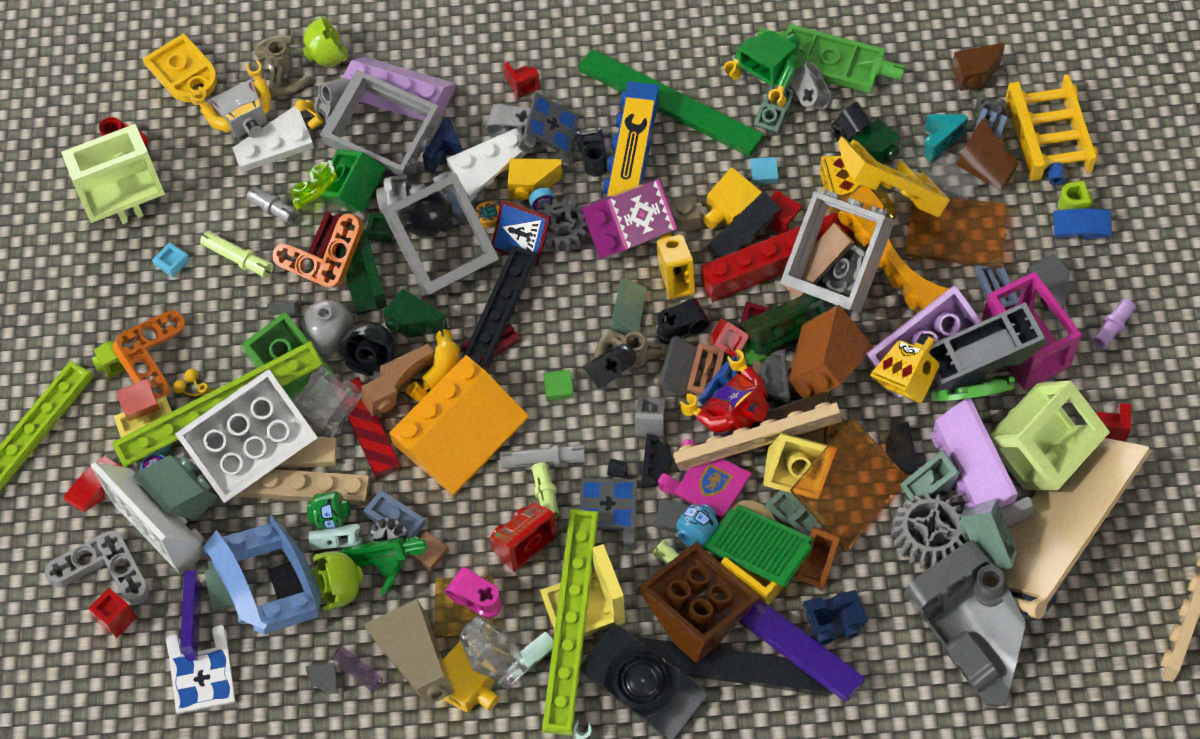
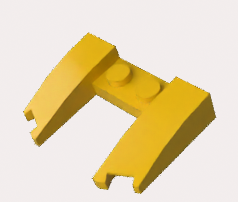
[838,137,950,217]

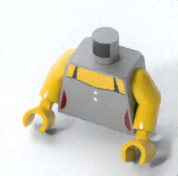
[190,60,271,138]

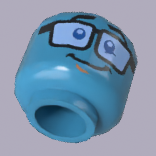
[676,504,719,546]

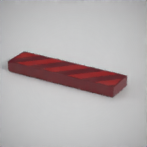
[334,377,402,479]

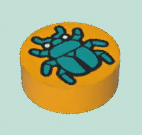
[475,201,500,228]

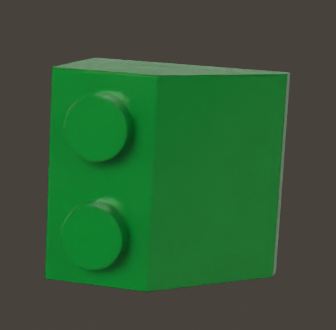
[314,149,386,213]

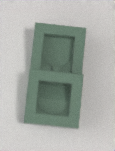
[764,490,827,537]

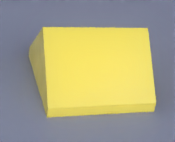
[763,432,836,500]

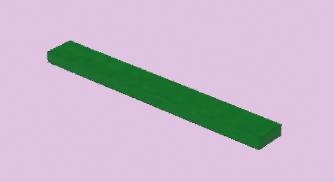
[578,49,763,157]

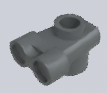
[975,96,1007,133]

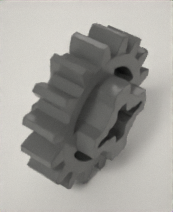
[536,198,590,252]

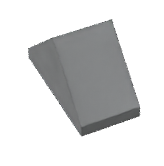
[635,397,666,438]

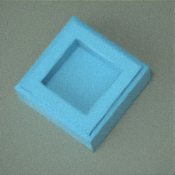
[750,157,778,185]
[152,242,191,278]

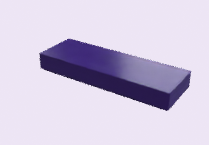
[180,570,202,661]

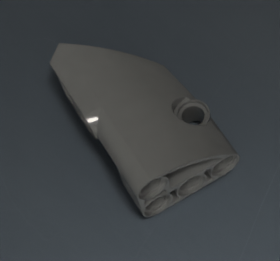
[905,540,1026,706]

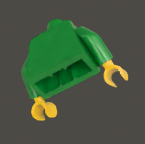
[724,31,800,107]

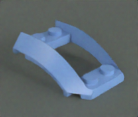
[203,515,321,634]

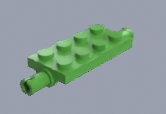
[756,24,906,94]

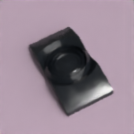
[929,302,1047,390]
[580,623,708,739]

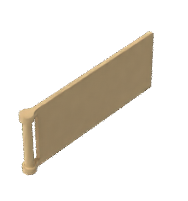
[984,438,1151,619]

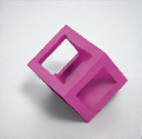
[981,272,1082,390]

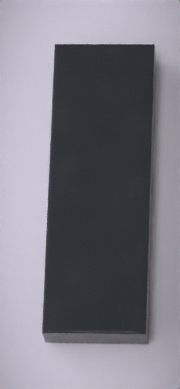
[706,191,783,258]

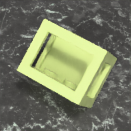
[62,124,165,224]
[989,380,1110,490]

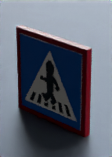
[491,199,551,266]

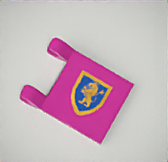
[658,439,751,519]

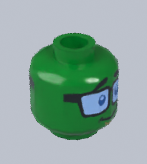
[307,491,351,530]

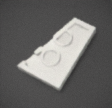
[232,106,314,173]
[447,128,528,202]

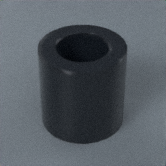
[607,458,628,479]

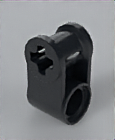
[830,101,872,141]
[575,126,607,177]
[656,299,710,344]
[583,344,637,389]

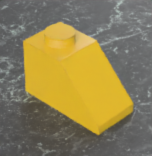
[508,158,563,201]

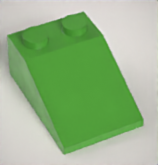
[240,312,336,406]

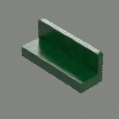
[338,229,387,315]
[738,294,826,355]

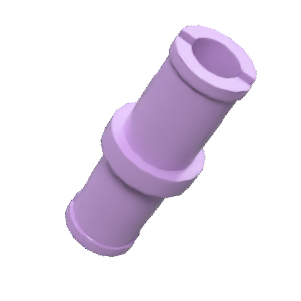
[1092,298,1136,350]

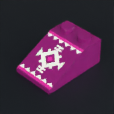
[582,178,678,259]

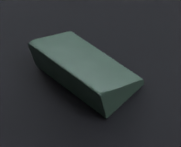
[611,277,647,334]

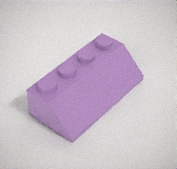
[342,57,457,121]
[866,285,982,398]
[931,398,1018,509]

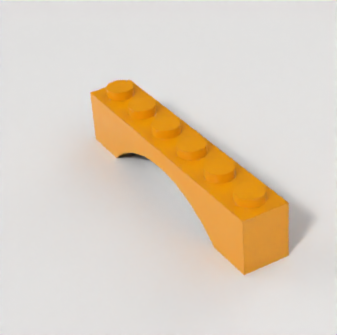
[836,186,949,314]

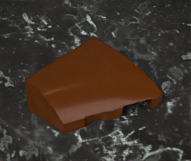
[956,118,1018,190]

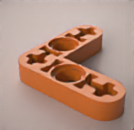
[272,214,364,288]
[113,310,185,399]

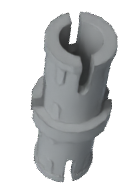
[247,186,298,224]

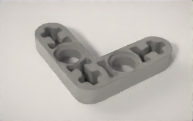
[45,531,149,605]

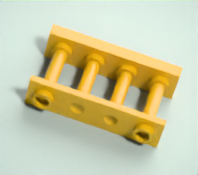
[1005,74,1098,181]

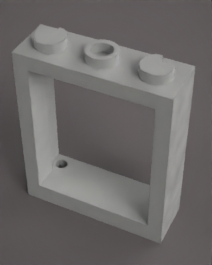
[320,69,442,178]
[381,171,499,296]
[780,190,895,313]

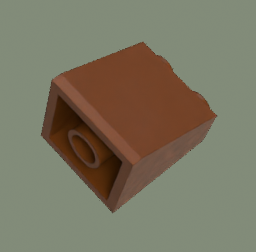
[789,304,873,399]

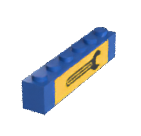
[603,81,659,197]

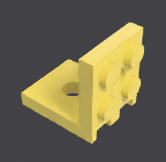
[540,544,625,637]

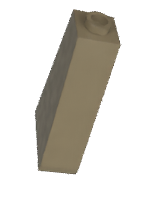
[364,599,455,706]

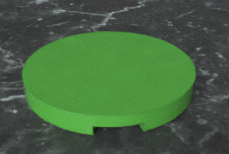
[930,375,1016,401]

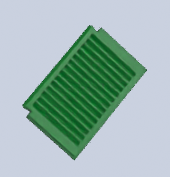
[702,504,813,588]

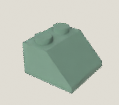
[133,455,218,521]
[959,498,1018,569]

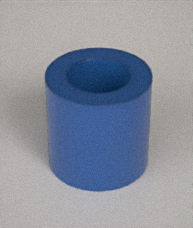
[1047,163,1066,185]

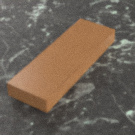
[784,223,855,298]

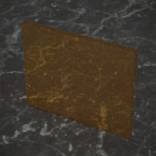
[905,197,1008,268]
[790,418,907,551]

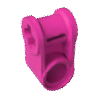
[445,567,502,618]

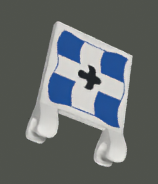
[166,625,236,715]

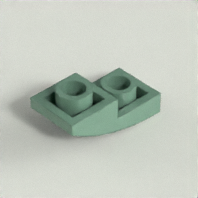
[753,84,796,133]

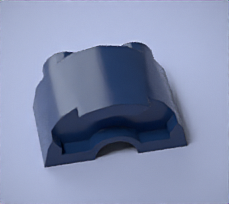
[802,590,869,645]

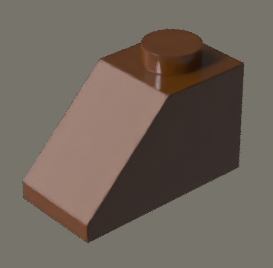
[951,43,1005,91]

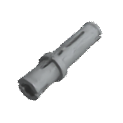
[500,444,585,469]

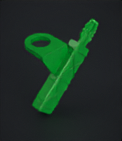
[340,536,428,596]

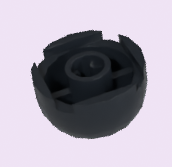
[404,190,454,239]
[339,321,396,376]

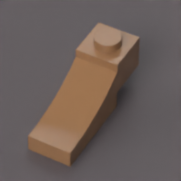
[362,344,433,417]

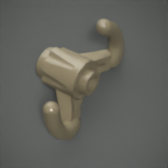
[254,35,310,96]
[594,330,669,386]

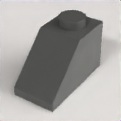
[1025,253,1070,321]

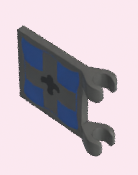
[518,92,579,171]
[579,478,637,550]

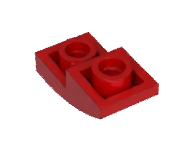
[64,456,123,513]

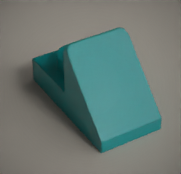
[923,114,968,162]

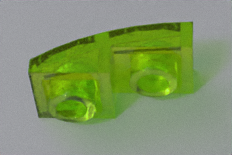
[289,160,337,210]

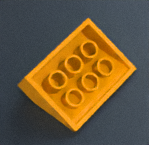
[389,355,529,496]

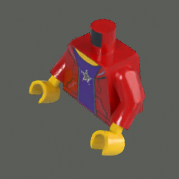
[680,350,769,433]

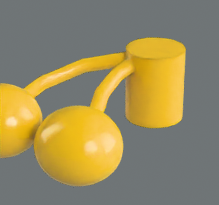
[295,99,324,130]
[172,369,213,397]

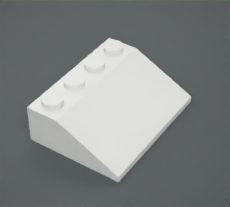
[175,369,318,503]
[90,462,206,576]

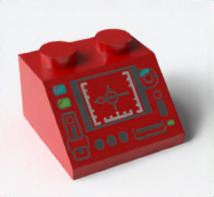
[489,502,557,572]

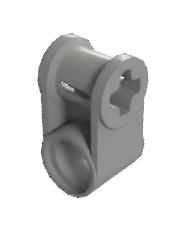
[790,61,833,111]
[314,78,349,123]
[486,104,530,137]

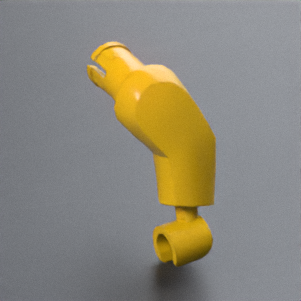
[405,329,460,401]

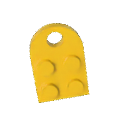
[143,33,217,102]

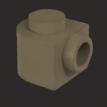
[671,196,704,232]

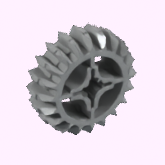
[891,492,969,568]

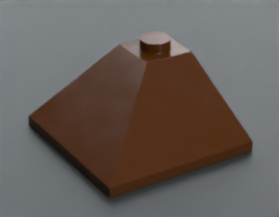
[638,542,760,663]

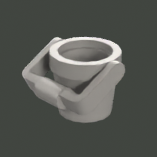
[376,175,415,219]

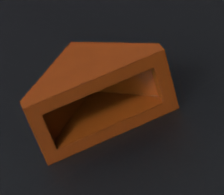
[796,526,841,589]

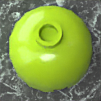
[302,16,350,67]
[312,551,363,611]

